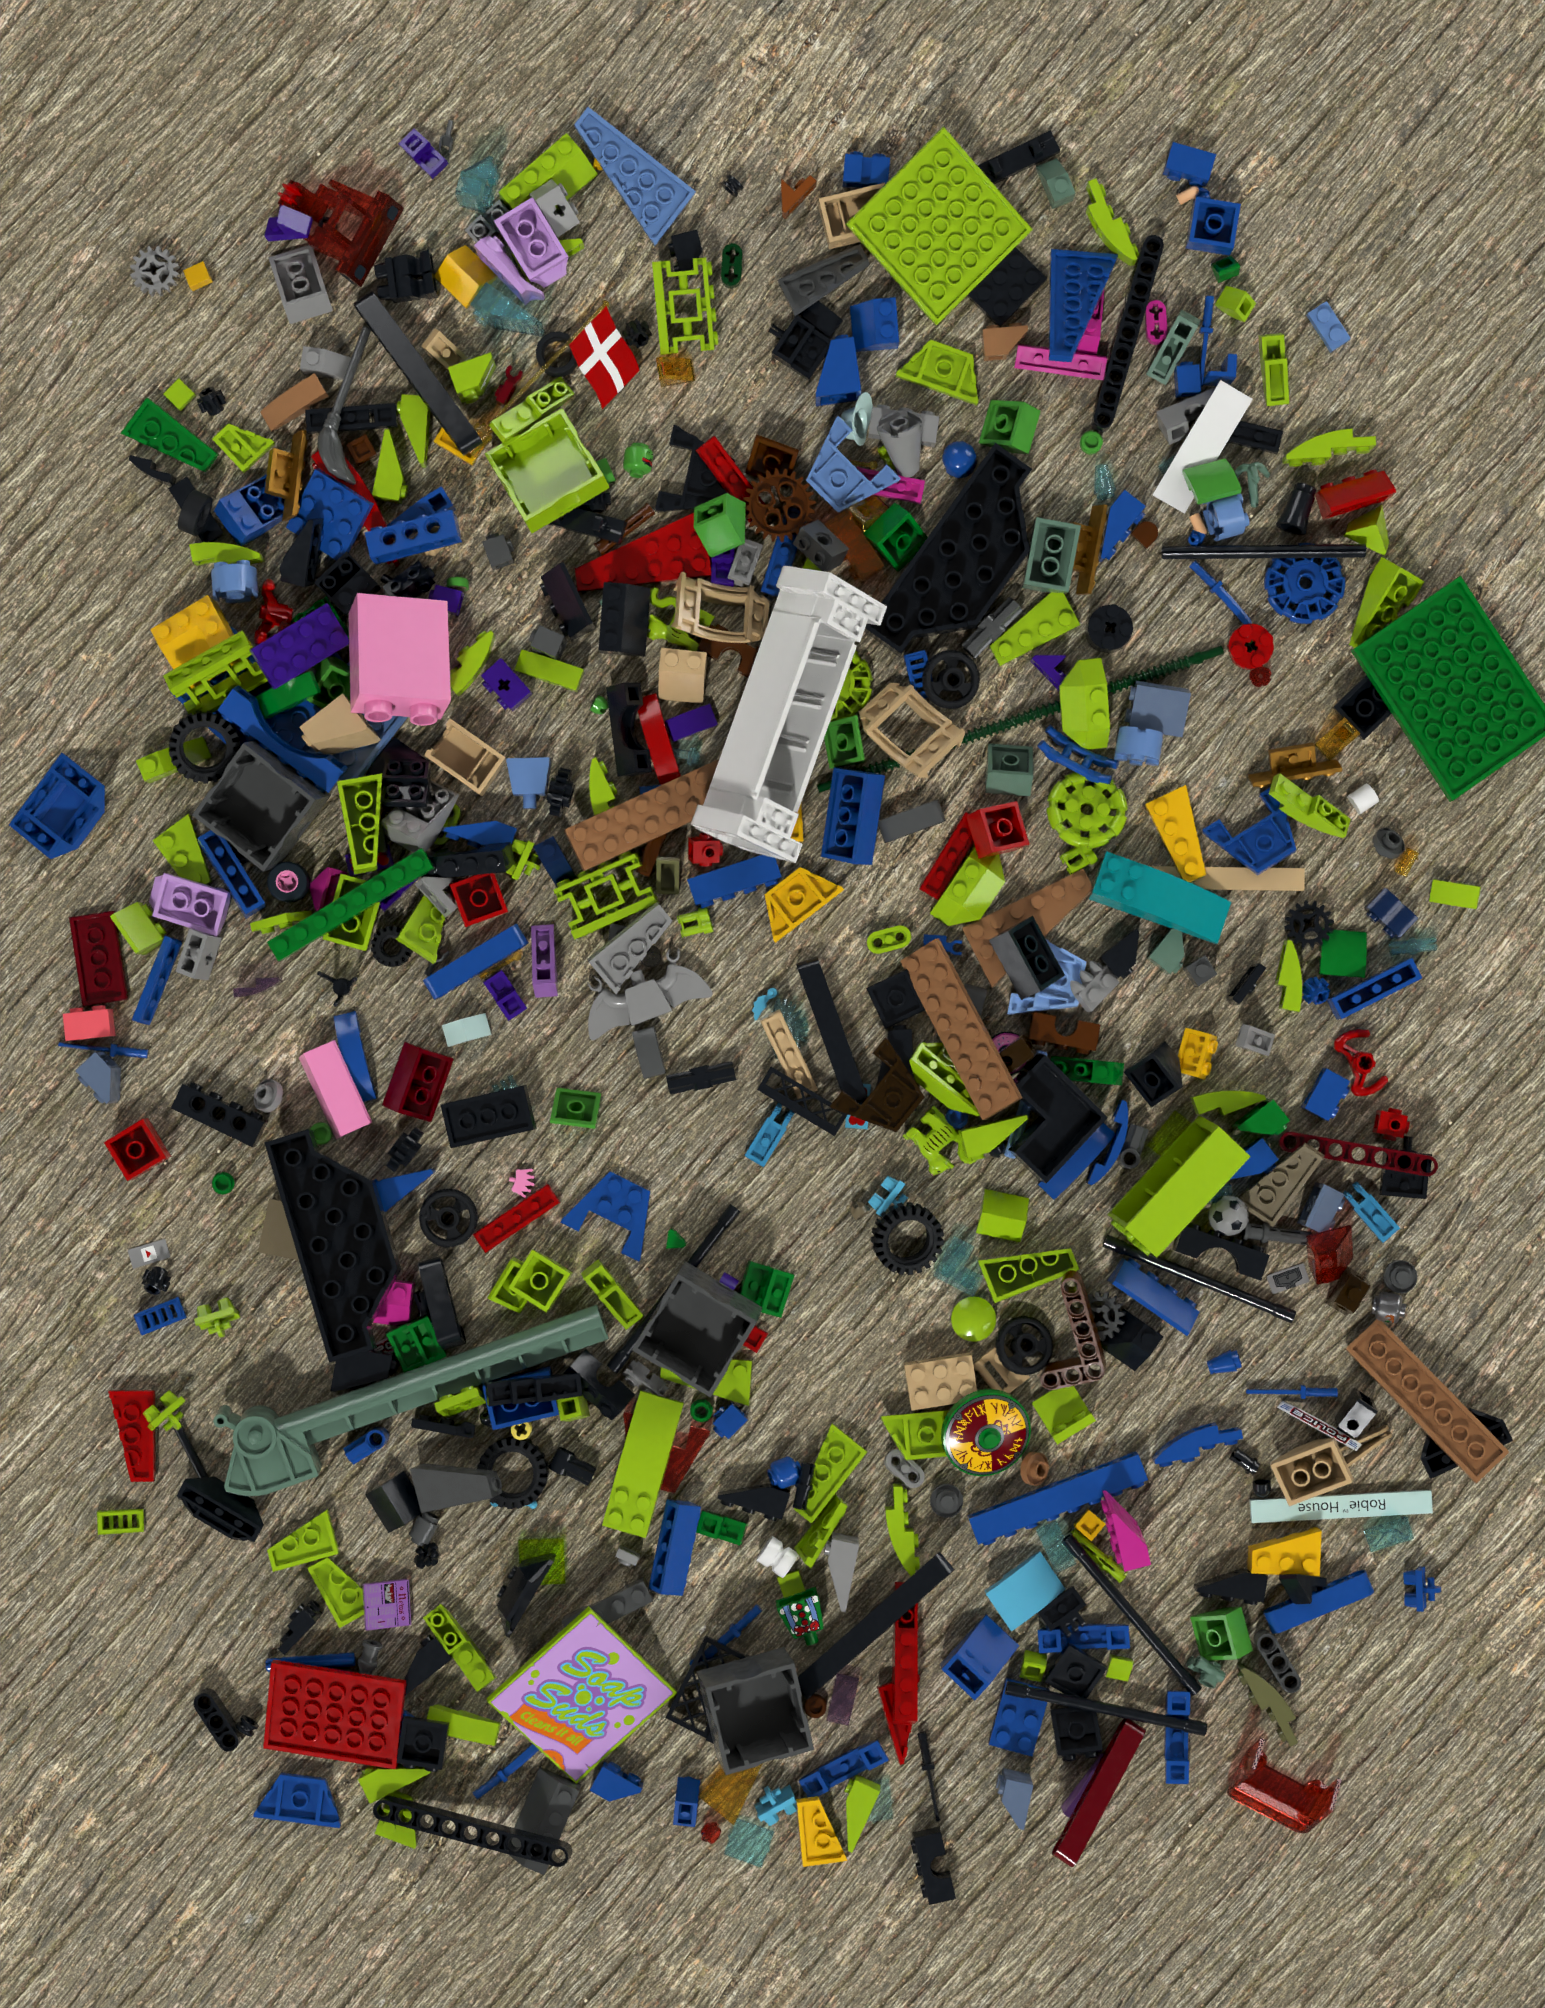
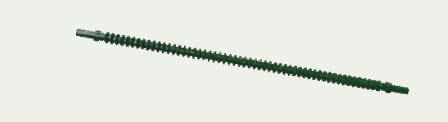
[817,646,1224,793]

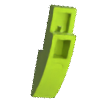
[1086,178,1139,266]
[489,376,575,443]
[1282,428,1376,467]
[450,630,496,697]
[589,757,618,816]
[1269,773,1351,838]
[885,1483,920,1576]
[423,1604,497,1692]

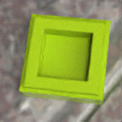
[163,378,196,411]
[777,1569,805,1598]

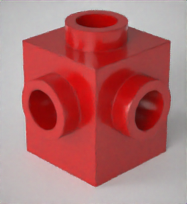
[688,833,723,867]
[1372,1108,1410,1141]

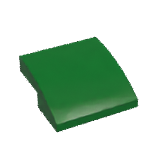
[1318,929,1367,978]
[738,1260,795,1318]
[385,1316,446,1373]

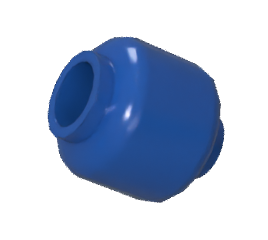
[767,1456,801,1490]

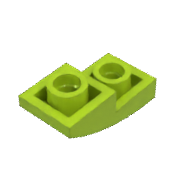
[1429,879,1481,909]

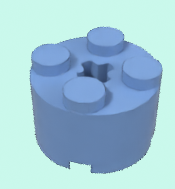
[1203,493,1250,541]
[211,560,259,603]
[1114,726,1163,766]

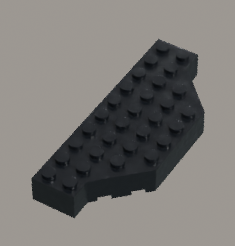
[864,443,1032,657]
[264,1129,401,1362]

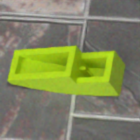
[1258,333,1289,406]
[189,542,265,566]
[514,650,585,692]
[1274,940,1302,1012]
[1190,1090,1266,1115]
[581,1259,644,1330]
[427,1704,501,1746]

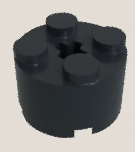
[1085,604,1133,653]

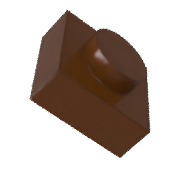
[346,434,377,466]

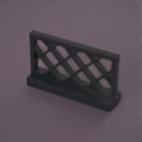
[666,1635,750,1744]

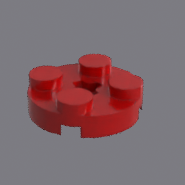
[1227,624,1274,670]

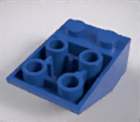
[214,475,285,547]
[940,1614,1019,1700]

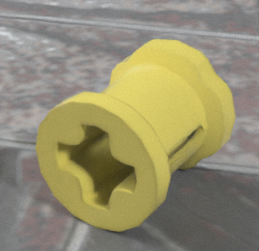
[511,1422,533,1440]

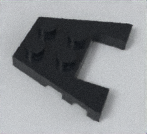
[655,425,735,513]

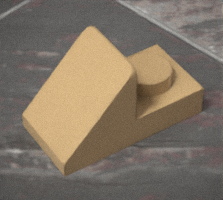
[421,329,468,372]

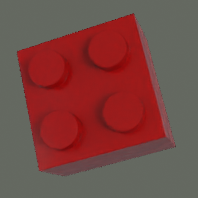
[966,801,1029,859]
[449,873,508,927]
[104,1118,172,1181]

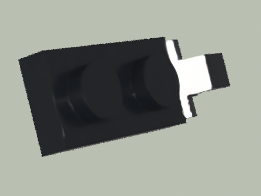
[411,1414,476,1438]

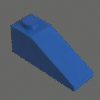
[1230,1137,1279,1179]
[373,1168,436,1212]

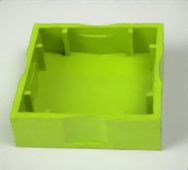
[485,408,610,533]

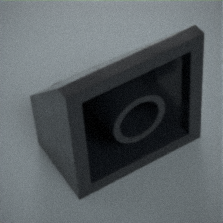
[1124,1041,1183,1107]
[1100,1308,1164,1371]

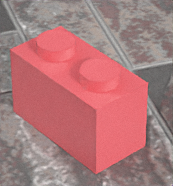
[63,1005,116,1041]

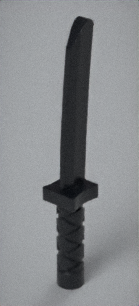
[917,1731,940,1822]

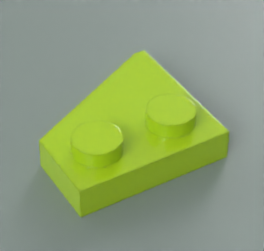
[374,1791,417,1849]

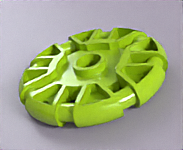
[830,650,873,721]
[1046,772,1128,849]

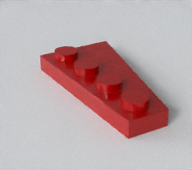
[108,1390,155,1482]

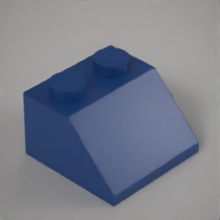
[850,297,899,352]

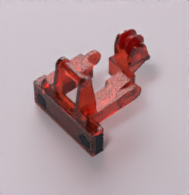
[277,179,404,287]

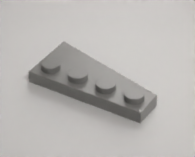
[587,902,673,994]

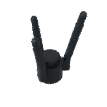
[317,971,358,1007]

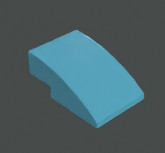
[984,1551,1065,1631]

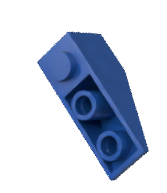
[387,486,456,540]
[1099,490,1146,563]
[442,821,517,848]

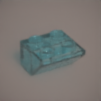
[455,156,500,213]

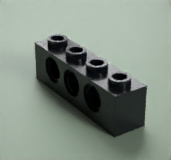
[171,1082,268,1147]

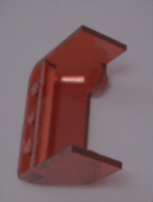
[1227,1738,1342,1833]

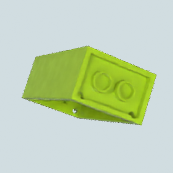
[1107,1115,1251,1258]

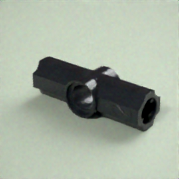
[666,1062,736,1094]

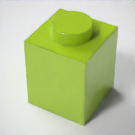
[556,1394,590,1422]

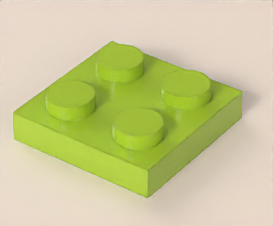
[434,1386,486,1418]

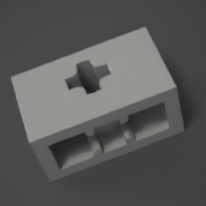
[529,179,580,238]
[176,929,222,980]

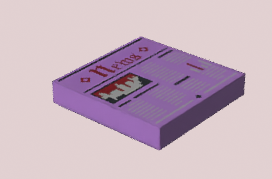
[362,1579,411,1630]

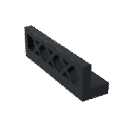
[757,1067,848,1136]

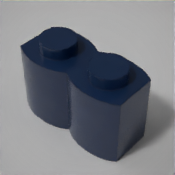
[1364,888,1418,939]

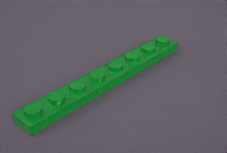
[267,848,434,962]

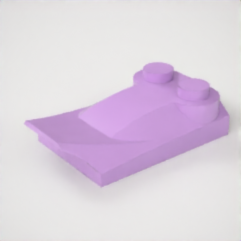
[494,197,568,288]
[474,235,545,305]
[149,873,230,936]

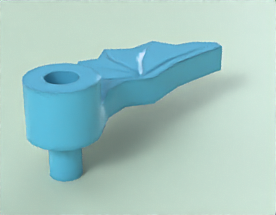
[752,988,778,1020]

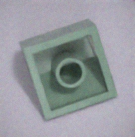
[985,744,1033,796]

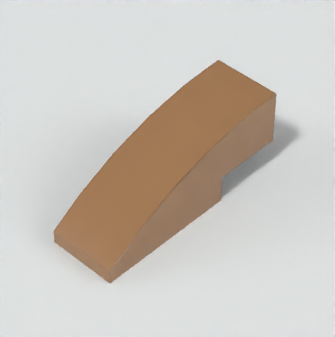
[260,373,329,432]

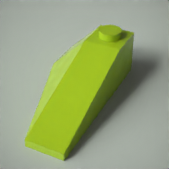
[1349,557,1425,648]

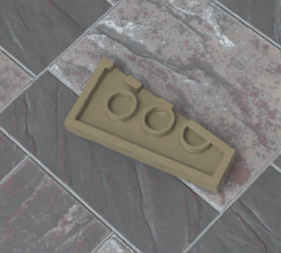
[1238,1143,1324,1227]

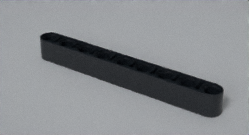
[1091,235,1164,433]
[353,291,483,455]
[798,1552,955,1700]
[373,1795,572,1867]

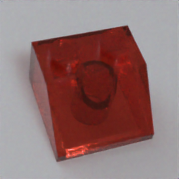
[1306,1225,1353,1285]

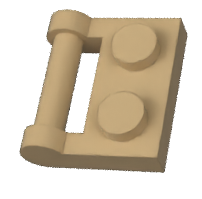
[973,1344,1030,1393]

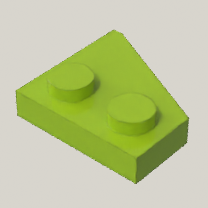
[212,424,275,473]
[250,911,312,935]

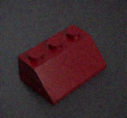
[382,1042,454,1122]

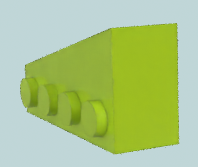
[337,773,382,875]
[978,1248,1080,1304]

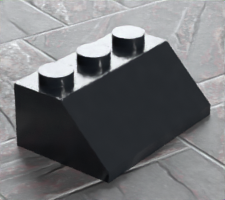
[539,562,595,641]
[598,582,651,657]
[989,916,1065,1000]

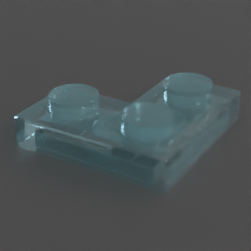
[933,1236,984,1297]

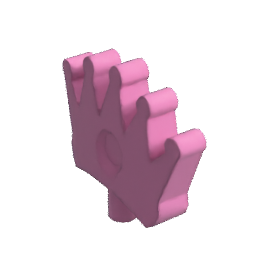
[509,1168,534,1198]

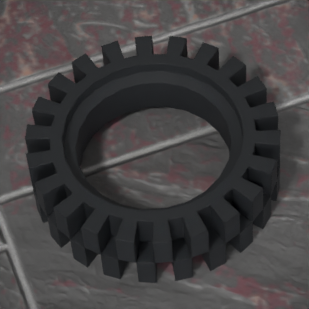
[169,711,241,784]
[871,1202,944,1275]
[477,1436,549,1509]

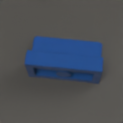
[1203,354,1237,386]

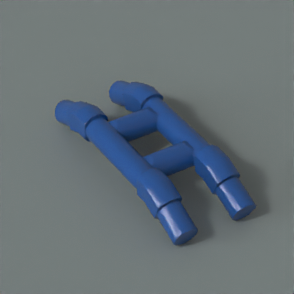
[1037,725,1119,784]

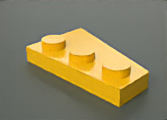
[796,1796,848,1867]

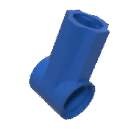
[343,1426,389,1465]

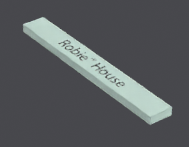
[1249,1489,1433,1523]

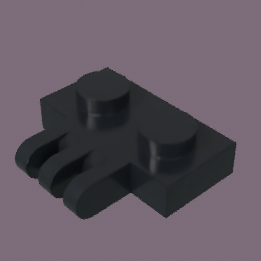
[1036,1586,1086,1638]

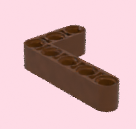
[1040,1270,1106,1390]

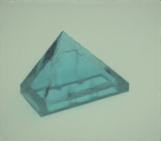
[1364,1517,1414,1552]

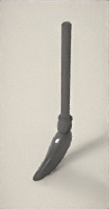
[318,326,371,485]

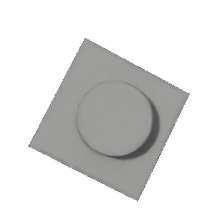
[615,1545,640,1567]

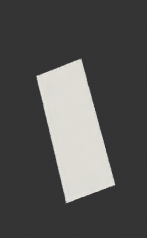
[1153,380,1253,514]

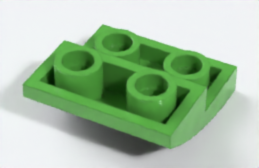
[1182,458,1242,505]

